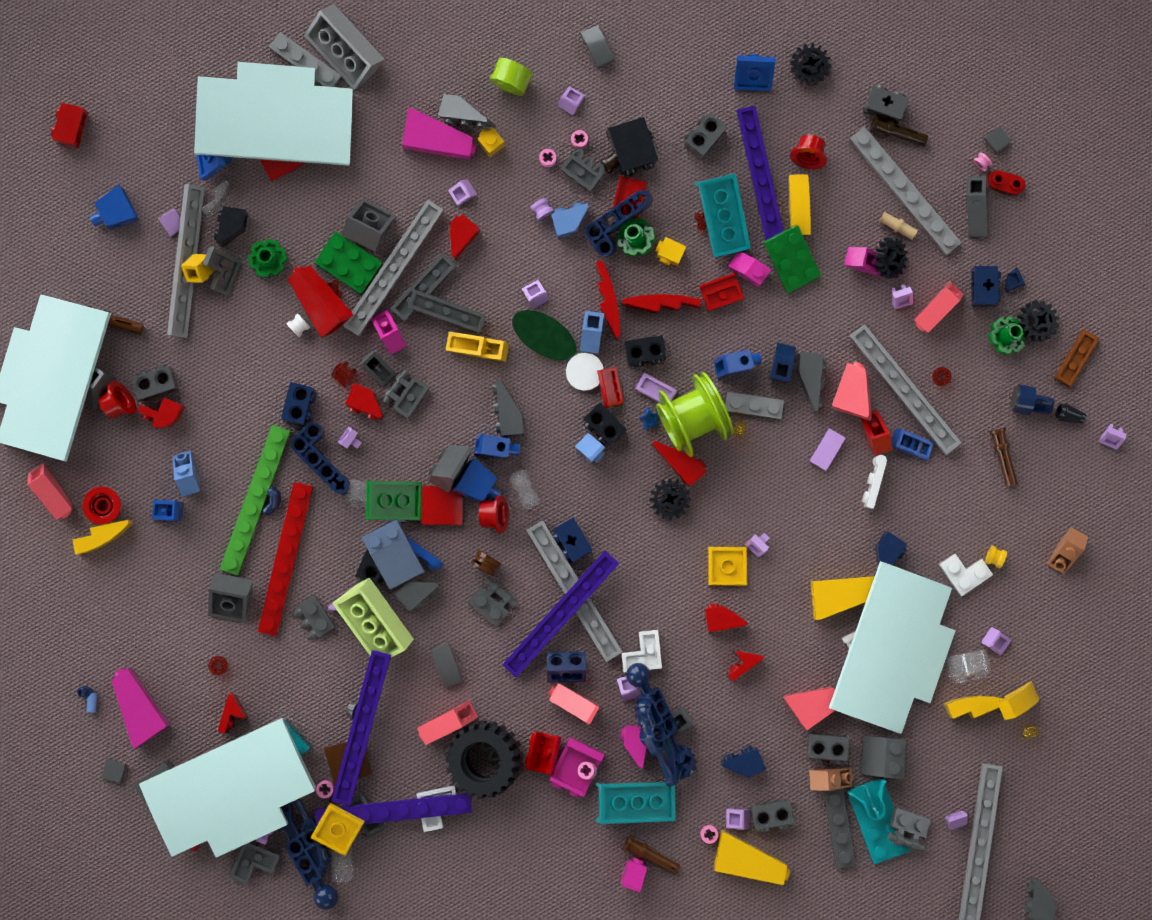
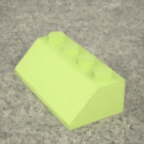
[332,578,414,658]

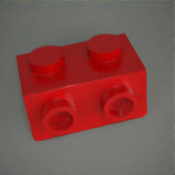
[525,731,562,775]

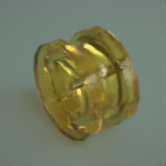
[733,419,748,438]
[1021,725,1040,738]

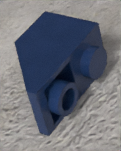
[768,342,796,384]
[874,531,907,567]
[720,745,766,777]

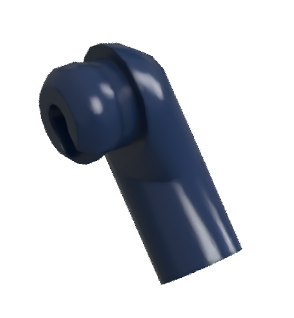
[262,487,281,516]

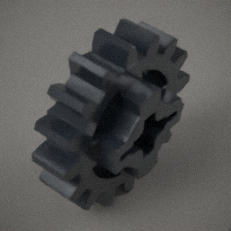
[790,43,832,86]
[874,237,908,279]
[1017,300,1060,342]
[649,478,691,520]

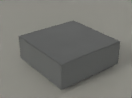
[984,126,1012,154]
[101,759,126,783]

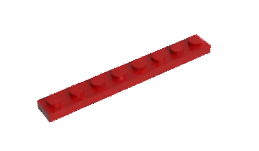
[257,482,313,636]

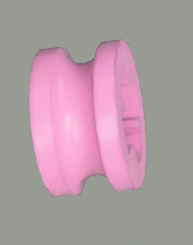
[571,130,588,149]
[539,149,556,167]
[973,153,992,171]
[578,762,597,780]
[316,780,335,798]
[700,825,718,844]

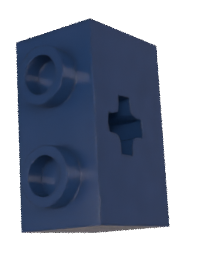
[971,266,1001,307]
[552,517,593,562]

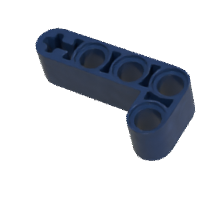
[586,190,653,257]
[291,422,351,495]

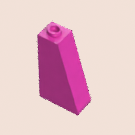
[402,108,477,160]
[111,667,170,749]

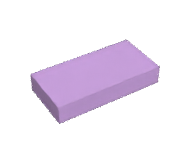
[635,373,677,404]
[809,428,845,471]

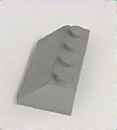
[304,4,385,90]

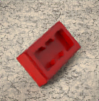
[597,367,624,408]

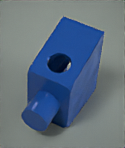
[89,185,140,230]
[713,350,762,379]
[474,434,520,459]
[451,458,501,502]

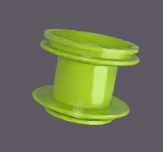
[656,372,734,457]

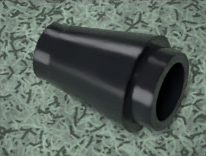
[1055,403,1086,424]

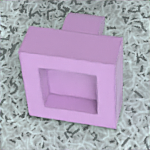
[892,284,913,310]
[1099,424,1126,450]
[338,426,362,449]
[744,533,769,558]

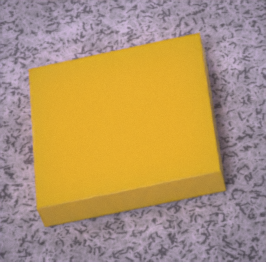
[708,547,747,585]
[311,803,364,856]

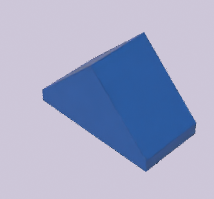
[152,500,184,521]

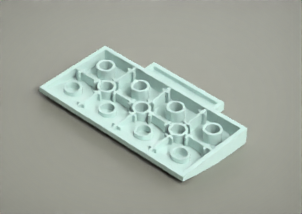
[194,62,353,166]
[0,295,111,462]
[829,561,956,734]
[139,718,316,857]

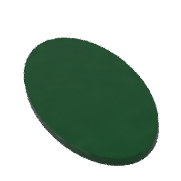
[512,310,576,360]

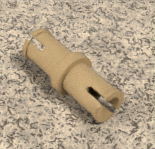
[879,211,918,240]

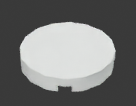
[566,353,603,391]

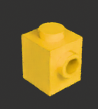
[477,127,505,158]
[655,237,686,267]
[181,254,214,283]

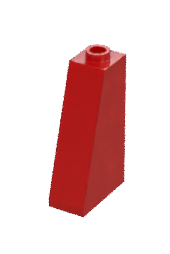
[287,265,354,338]

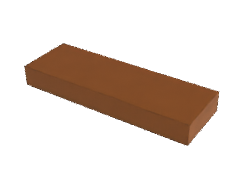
[1053,329,1100,388]

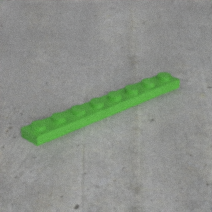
[220,425,291,576]

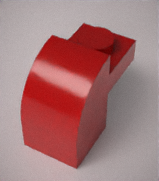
[137,398,185,429]

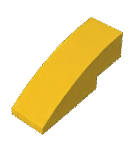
[789,174,811,235]
[445,332,509,362]
[72,520,133,555]
[997,681,1039,720]
[943,696,1003,719]

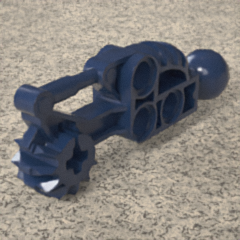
[626,663,697,787]
[276,798,338,910]

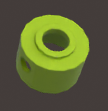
[490,58,533,96]

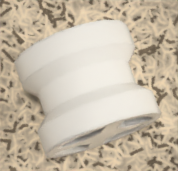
[286,314,311,338]

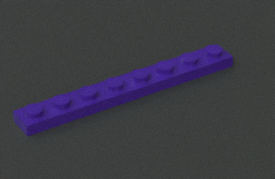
[736,106,783,258]
[502,550,619,678]
[332,650,392,806]
[315,793,473,825]

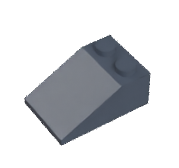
[362,519,424,589]

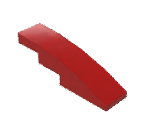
[595,260,620,340]
[621,294,701,314]

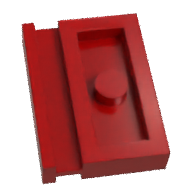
[613,175,647,219]
[699,272,744,312]

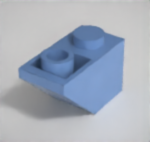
[551,202,589,239]
[580,311,604,354]
[575,433,605,463]
[172,451,201,497]

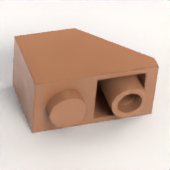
[1047,527,1088,574]
[809,767,853,791]

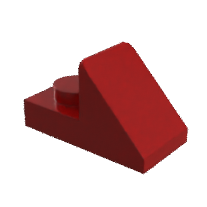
[727,650,764,681]
[217,693,248,734]

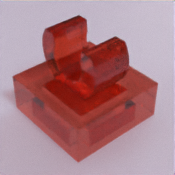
[331,362,356,388]

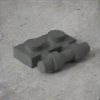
[382,369,430,419]
[467,577,518,627]
[887,808,930,851]

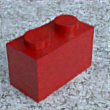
[51,102,88,148]

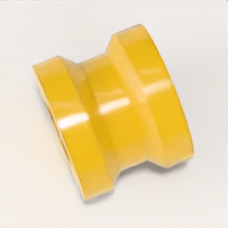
[985,545,1007,569]

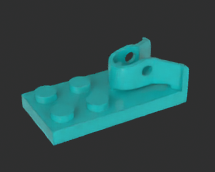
[694,173,751,257]
[846,777,910,865]
[596,782,676,824]

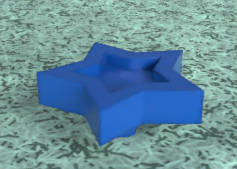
[639,408,658,430]

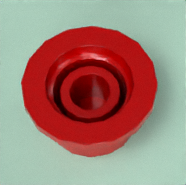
[790,135,828,170]
[98,381,136,419]
[82,486,121,525]
[479,495,509,533]

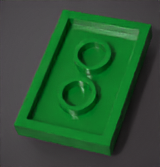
[763,225,821,293]
[314,231,383,295]
[366,481,422,520]

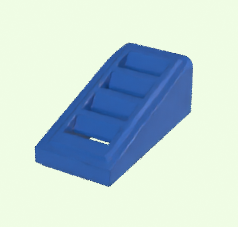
[891,429,934,461]

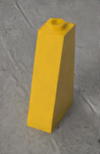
[810,576,875,620]
[714,830,790,885]

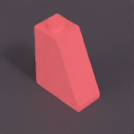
[914,281,964,333]
[832,362,872,421]
[28,463,72,520]
[548,683,599,724]
[783,687,835,730]
[417,700,478,745]

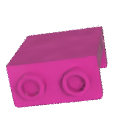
[549,737,605,798]

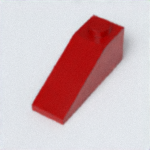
[651,441,707,487]

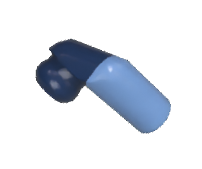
[77,686,97,712]

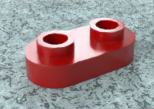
[987,170,1026,196]

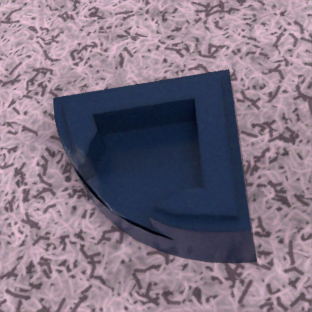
[1005,267,1025,293]

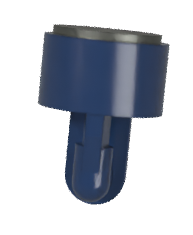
[1011,384,1055,415]

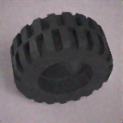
[445,721,523,799]

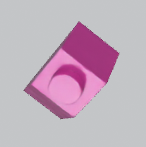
[844,247,880,276]
[727,251,771,288]
[371,309,407,355]
[620,724,647,768]
[620,857,647,893]

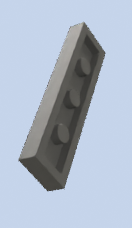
[390,253,457,322]
[407,289,486,333]
[823,788,856,868]

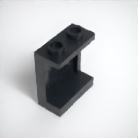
[606,117,658,176]

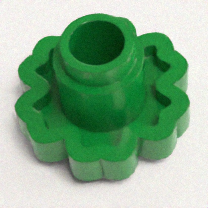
[616,218,656,258]
[248,239,288,278]
[988,316,1026,355]

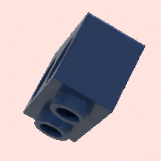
[281,382,317,426]
[547,651,586,683]

